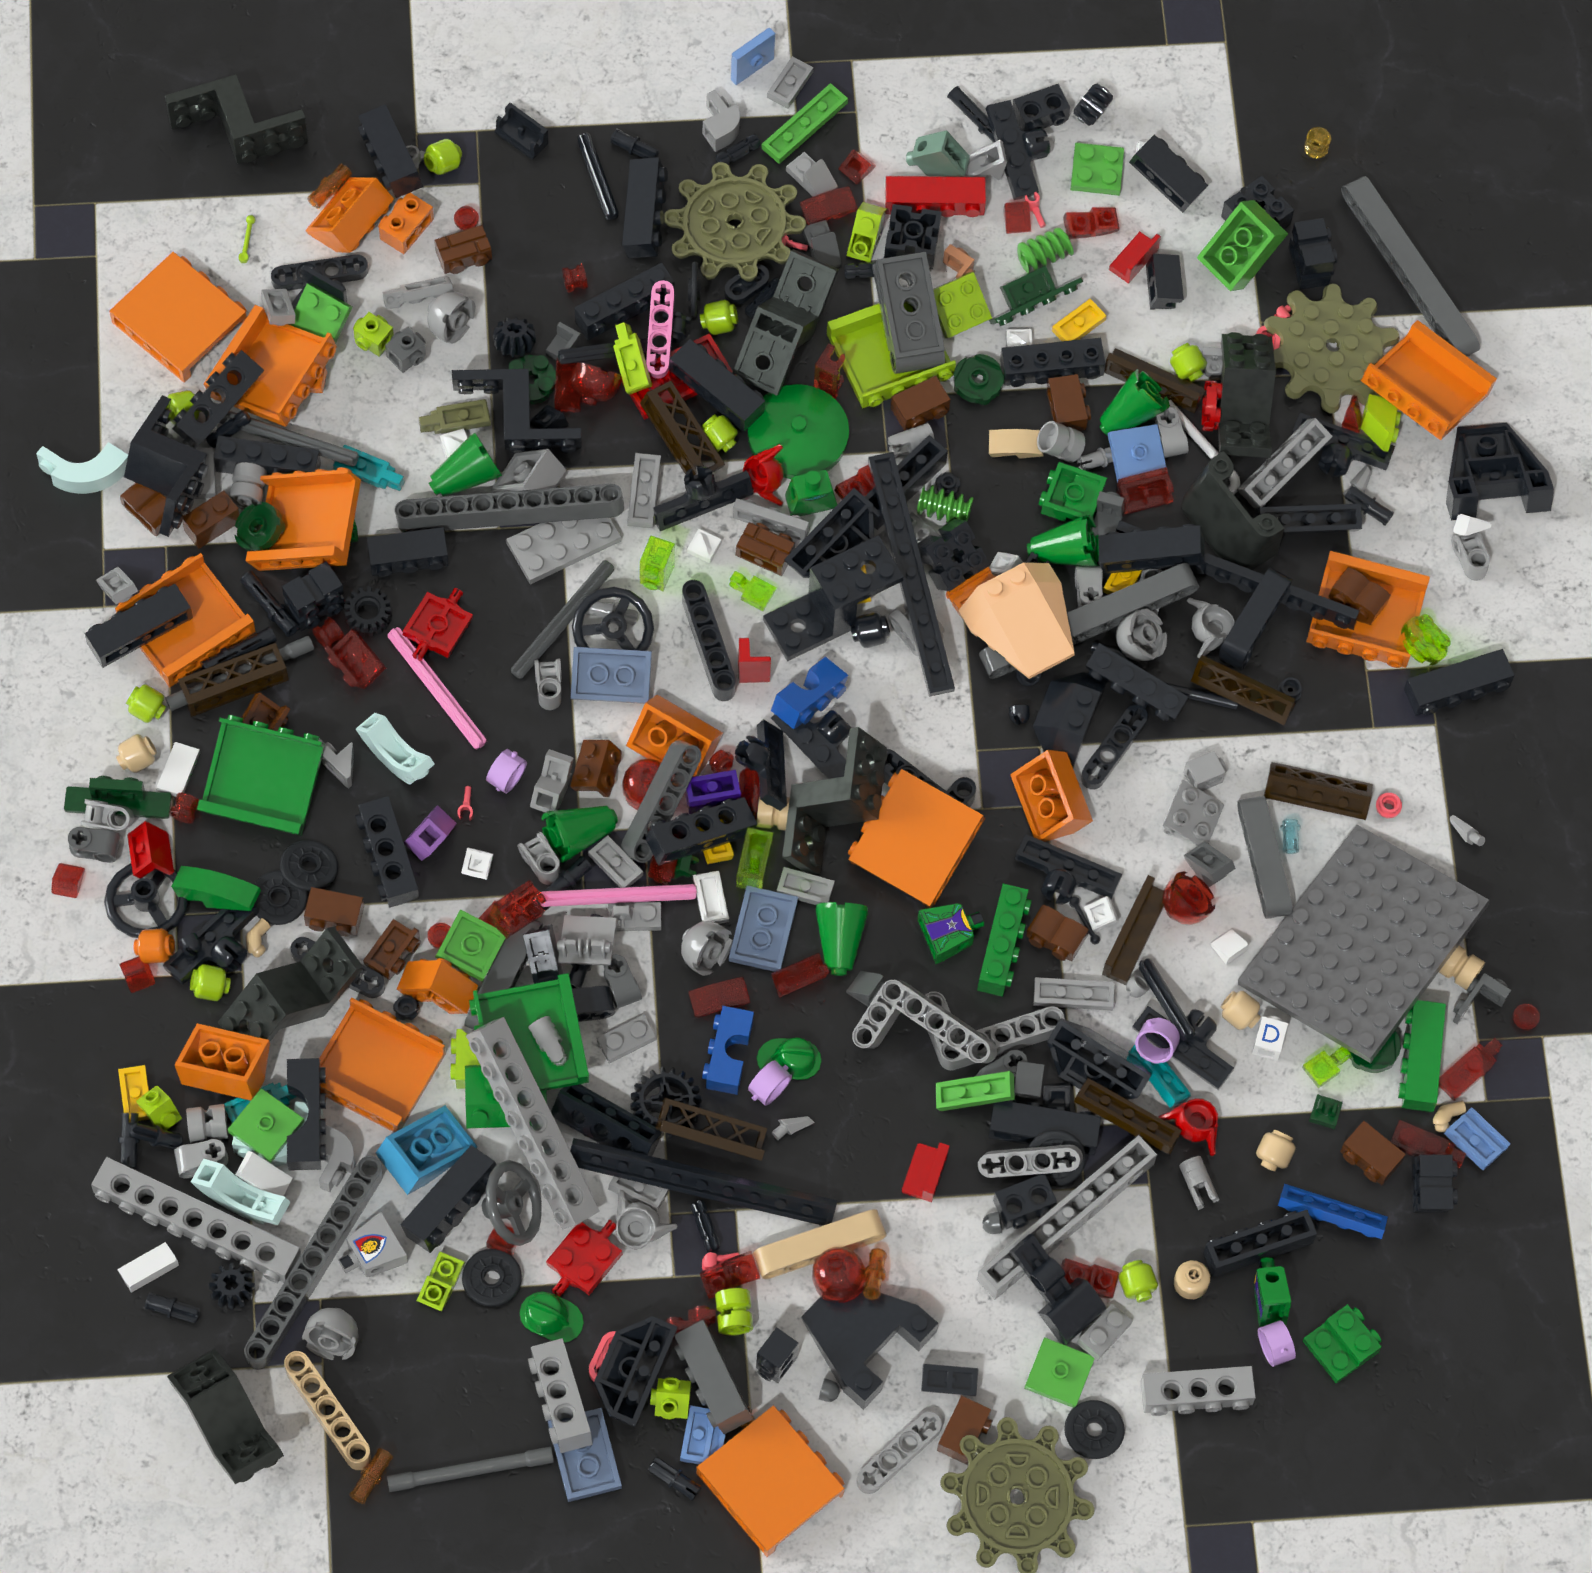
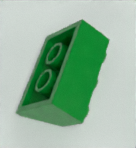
[465,1065,547,1129]

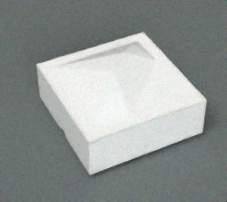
[1006,329,1032,347]
[439,428,467,458]
[687,529,722,563]
[461,847,494,880]
[1084,896,1119,932]

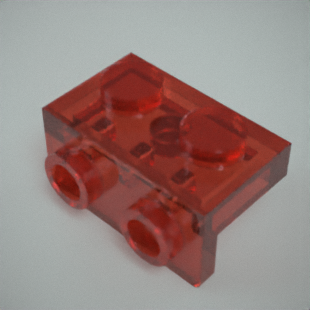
[324,629,386,689]

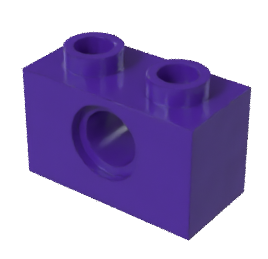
[684,770,741,814]

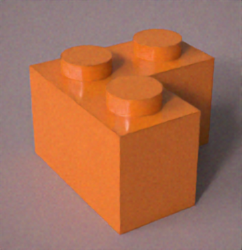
[396,958,478,1014]

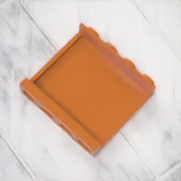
[109,252,247,383]
[204,305,337,427]
[1361,320,1497,440]
[246,467,361,571]
[1306,551,1430,668]
[115,553,256,687]
[848,769,985,908]
[319,997,446,1132]
[696,1405,845,1557]

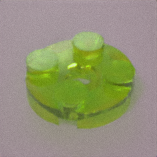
[1401,614,1451,666]

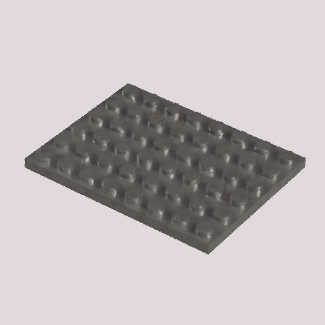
[1238,825,1489,1063]

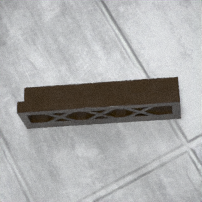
[1104,348,1206,414]
[640,381,725,476]
[178,643,289,717]
[1191,655,1296,725]
[1264,762,1373,820]
[1102,875,1170,985]
[1074,1078,1182,1154]
[655,1098,767,1161]

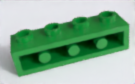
[977,884,1032,997]
[1398,1000,1446,1112]

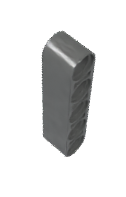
[621,740,701,863]
[1237,796,1293,919]
[464,913,543,1030]

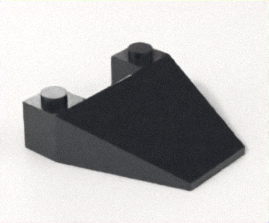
[1446,422,1554,521]
[801,1279,938,1410]

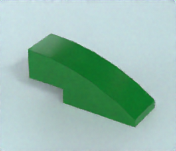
[171,866,261,911]

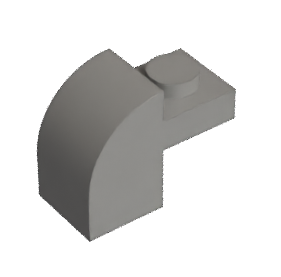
[702,90,740,152]
[530,749,574,812]
[319,1125,355,1192]

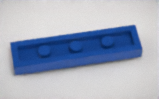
[1278,1184,1388,1239]

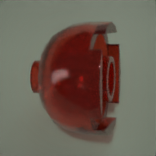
[570,363,622,406]
[622,758,673,810]
[1162,871,1215,925]
[812,1247,867,1303]

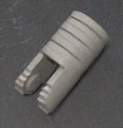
[888,423,935,457]
[529,1016,568,1066]
[1179,1156,1219,1210]

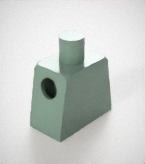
[906,130,970,177]

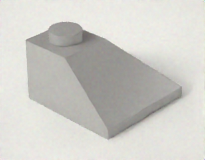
[491,449,566,493]

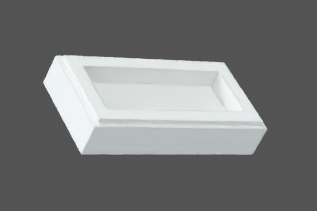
[156,742,200,799]
[693,871,729,924]
[235,1151,293,1196]

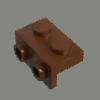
[242,692,290,731]
[570,740,622,797]
[363,919,421,980]

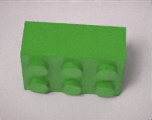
[1197,200,1288,291]

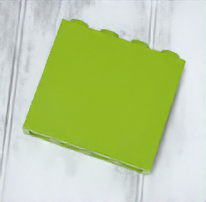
[827,303,956,409]

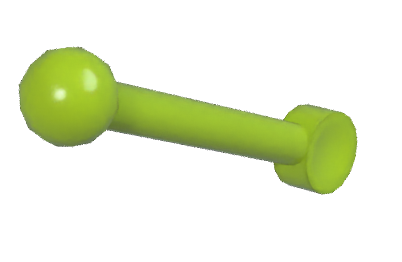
[238,215,256,263]

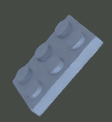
[571,647,652,704]
[729,886,798,973]
[548,1408,622,1502]

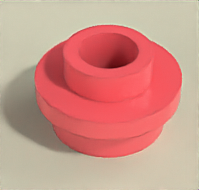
[1376,793,1402,818]

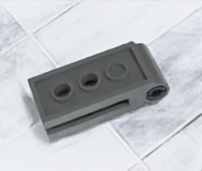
[872,252,945,374]

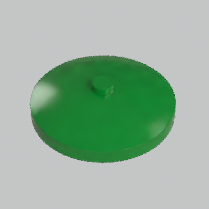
[748,384,849,479]

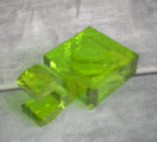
[729,571,776,612]
[1302,1047,1350,1089]

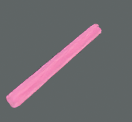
[388,627,487,749]
[540,884,697,907]

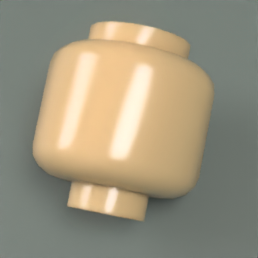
[116,734,157,773]
[1220,991,1261,1030]
[1256,1130,1296,1172]
[1174,1260,1210,1299]

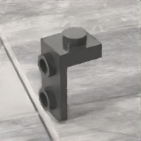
[1092,491,1125,536]
[1453,973,1511,1025]

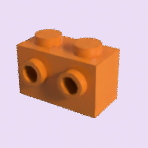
[378,193,434,254]

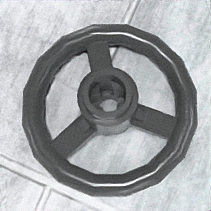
[482,1160,542,1246]

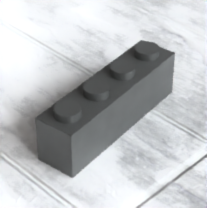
[674,1320,753,1434]

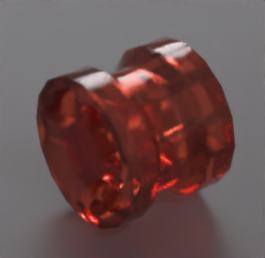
[562,264,588,293]
[312,617,344,650]
[169,793,199,824]

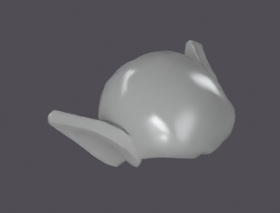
[1187,598,1235,658]
[616,1190,677,1250]

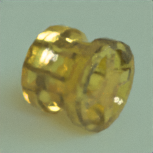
[1304,127,1331,158]

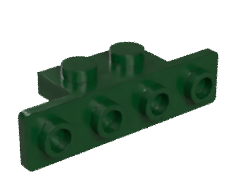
[989,266,1083,326]
[64,776,172,819]

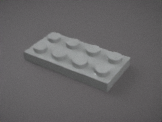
[506,502,621,584]

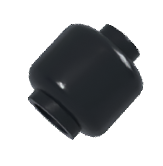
[851,611,890,648]

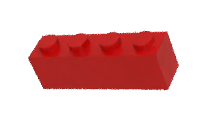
[885,176,986,217]

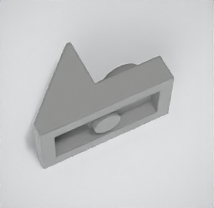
[965,140,1007,180]
[786,152,838,203]
[319,738,354,789]

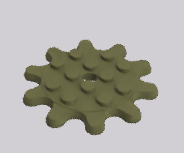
[664,162,806,282]
[1264,284,1400,413]
[940,1417,1095,1573]

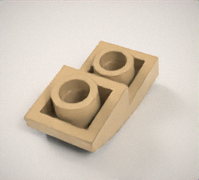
[989,429,1043,459]

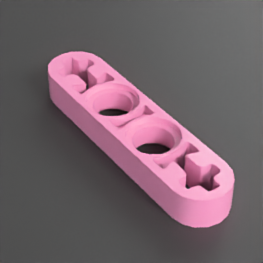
[646,280,675,378]

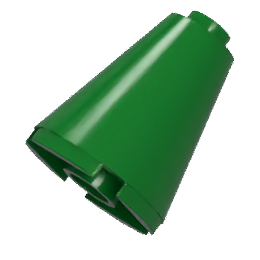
[1100,369,1170,436]
[429,433,502,497]
[1027,515,1099,566]
[542,806,618,862]
[816,902,868,976]

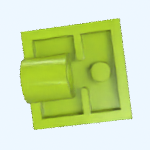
[933,272,992,338]

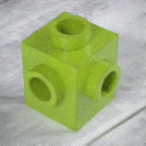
[353,312,394,357]
[650,1377,691,1419]

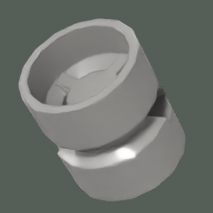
[1037,421,1085,462]
[229,462,267,509]
[186,1104,228,1143]

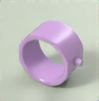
[486,749,527,794]
[1135,1018,1180,1064]
[748,1060,792,1106]
[1258,1320,1296,1367]

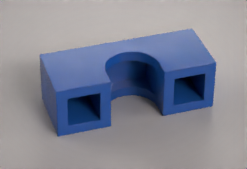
[771,656,849,729]
[702,1006,754,1095]

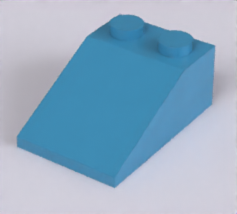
[375,1105,477,1195]

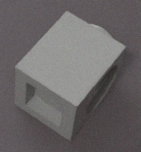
[1183,751,1227,791]

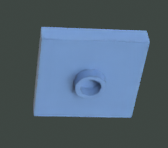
[731,28,775,85]
[1107,424,1167,483]

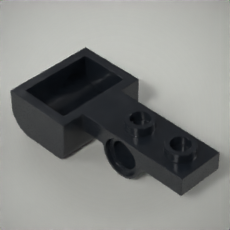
[1010,1234,1106,1345]

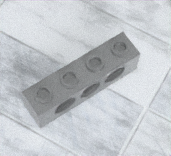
[1237,418,1333,508]
[528,1338,593,1453]
[1140,1366,1256,1416]

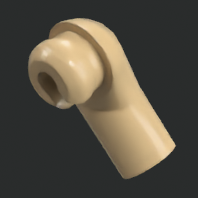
[246,918,271,957]
[1433,1101,1466,1132]

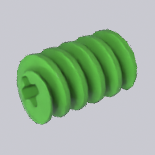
[1017,227,1074,273]
[917,485,974,523]

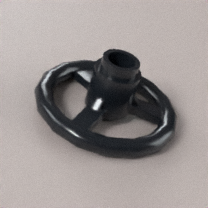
[572,587,654,651]
[104,864,188,938]

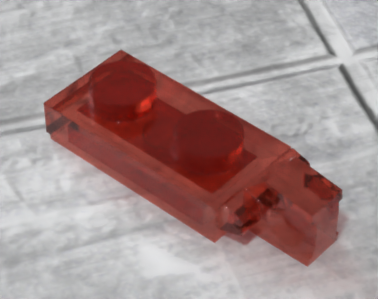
[1439,1038,1503,1101]
[1391,1120,1466,1168]

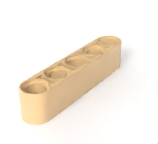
[753,1209,887,1279]
[284,1351,371,1470]

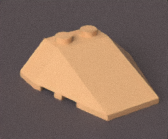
[958,563,1075,679]

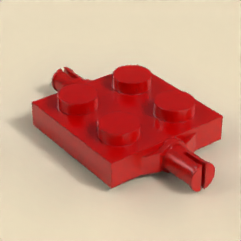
[402,588,473,661]
[546,1220,623,1297]

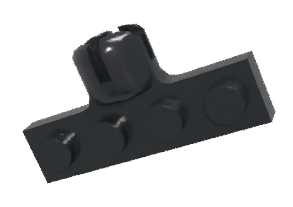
[985,100,1050,200]
[1291,413,1395,477]
[653,466,753,531]
[771,710,851,779]
[735,719,787,811]
[1015,834,1122,905]
[163,906,259,985]
[1132,1006,1234,1091]

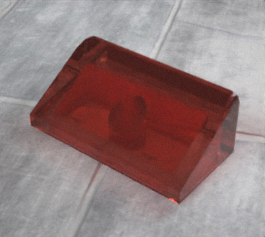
[555,358,582,412]
[739,768,759,820]

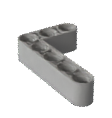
[852,980,997,1063]
[921,991,1065,1071]

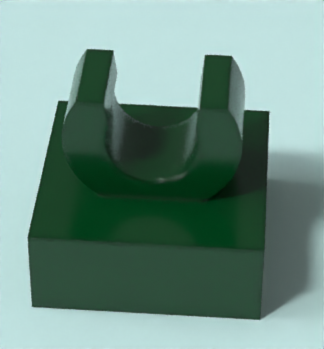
[666,855,699,879]
[1309,1094,1343,1129]

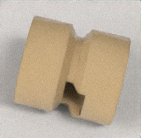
[756,797,790,831]
[1439,946,1486,990]

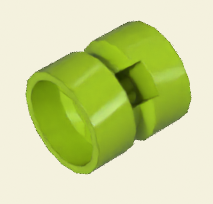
[715,1288,753,1335]

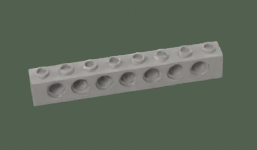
[466,1017,600,1230]
[977,1135,1157,1300]
[91,1157,301,1283]

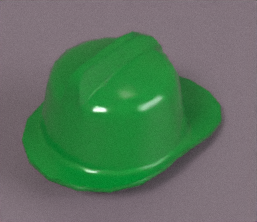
[757,1037,821,1080]
[520,1292,584,1343]

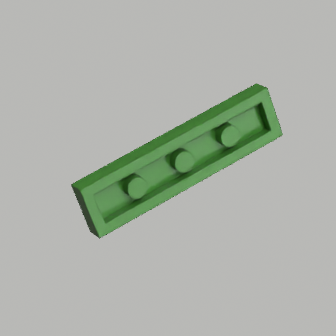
[762,83,848,164]

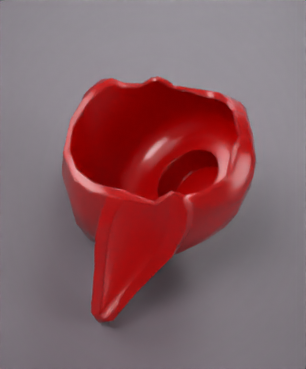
[743,444,784,506]
[1158,1098,1218,1156]

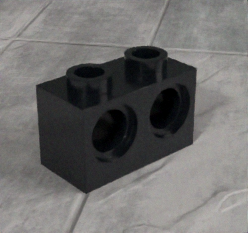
[1012,83,1070,132]
[993,1174,1057,1229]
[756,1327,799,1383]

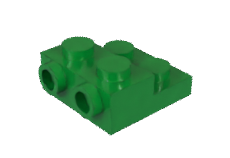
[1038,462,1107,522]
[1303,1304,1382,1384]

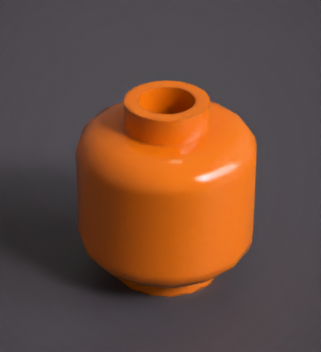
[134,928,175,964]

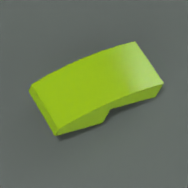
[417,1251,466,1312]

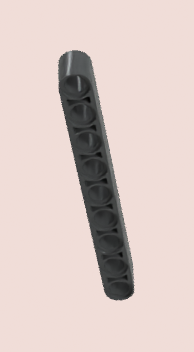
[1341,176,1480,356]
[394,484,624,532]
[979,563,1200,679]
[244,1156,383,1370]

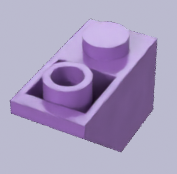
[403,805,457,861]

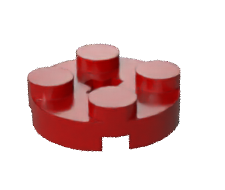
[1201,380,1222,432]

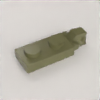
[419,399,491,434]

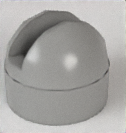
[1126,974,1150,998]

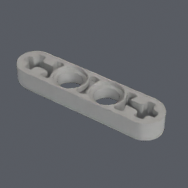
[978,1145,1083,1178]
[857,1412,942,1494]

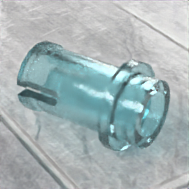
[1280,819,1301,854]

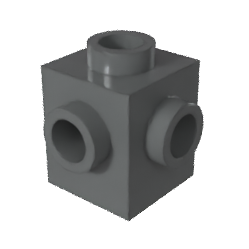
[385,327,426,373]

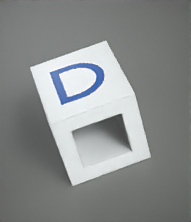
[1252,1016,1288,1061]

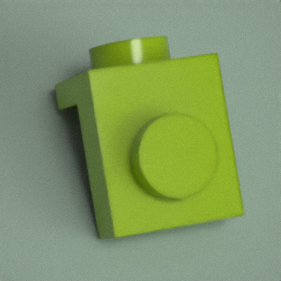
[136,1086,182,1131]

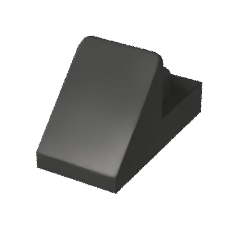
[802,220,842,268]
[1184,842,1236,888]
[846,971,900,1018]

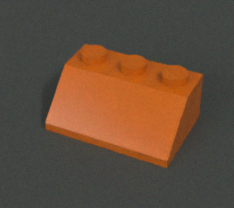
[305,177,394,253]
[626,694,723,777]
[1010,750,1093,842]
[175,1024,270,1101]

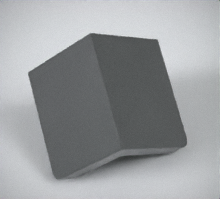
[546,322,581,366]
[1014,1061,1044,1100]

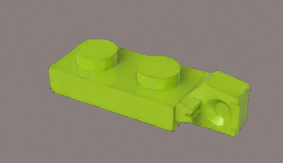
[613,322,652,394]

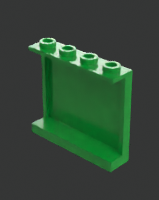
[197,715,325,836]
[469,973,589,1101]

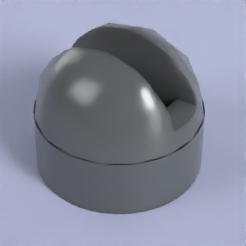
[982,1212,1002,1234]
[819,1378,840,1402]

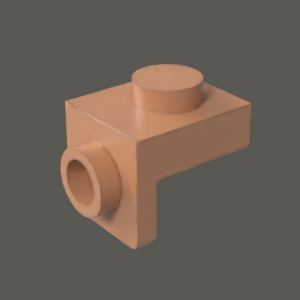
[943,244,975,278]

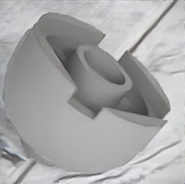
[427,292,476,344]
[1116,609,1167,662]
[681,921,733,976]
[302,1308,359,1360]

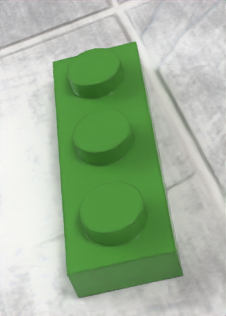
[936,1071,1015,1111]

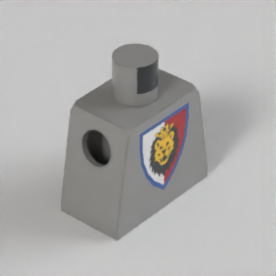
[338,1212,408,1277]

